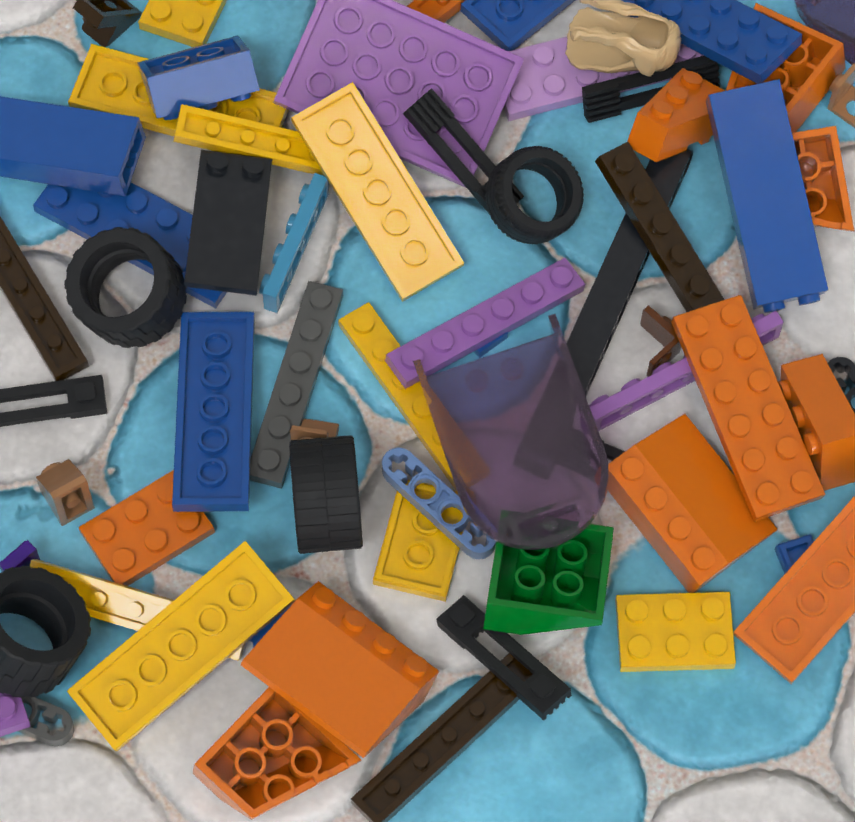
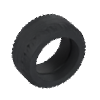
[485,146,584,244]

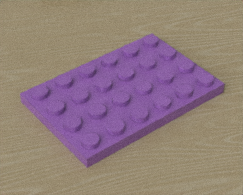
[274,0,524,188]

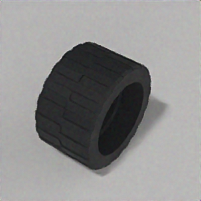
[64,227,187,348]
[289,435,363,554]
[0,566,91,698]

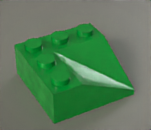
[483,510,614,635]

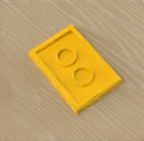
[373,480,473,602]

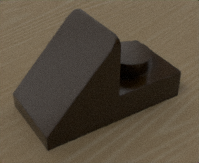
[73,0,142,47]

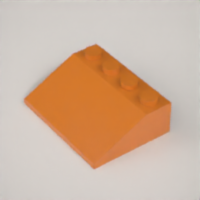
[598,414,778,593]
[241,581,439,758]

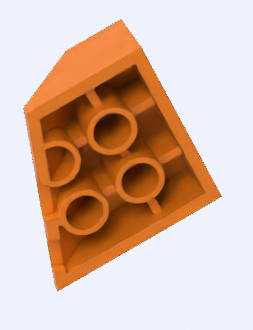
[792,126,854,232]
[193,687,361,820]

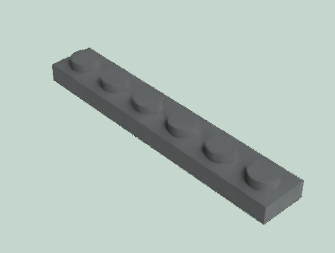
[250,281,343,489]

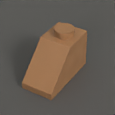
[36,459,95,526]

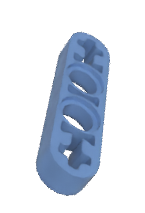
[382,447,496,560]

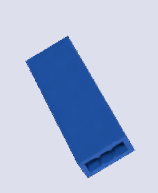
[706,79,828,313]
[0,96,146,196]

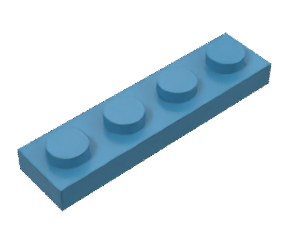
[259,173,329,313]

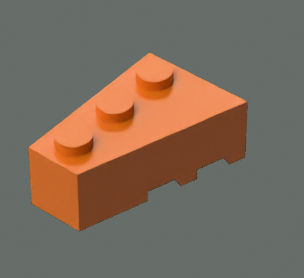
[627,68,725,162]
[778,354,855,491]

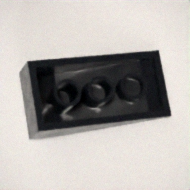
[184,150,272,296]

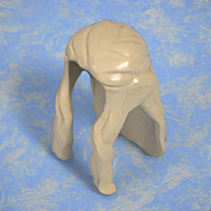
[565,0,681,77]

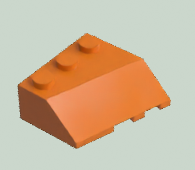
[726,3,846,133]

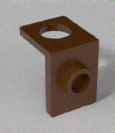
[640,305,681,377]

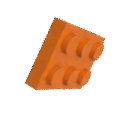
[78,470,215,586]

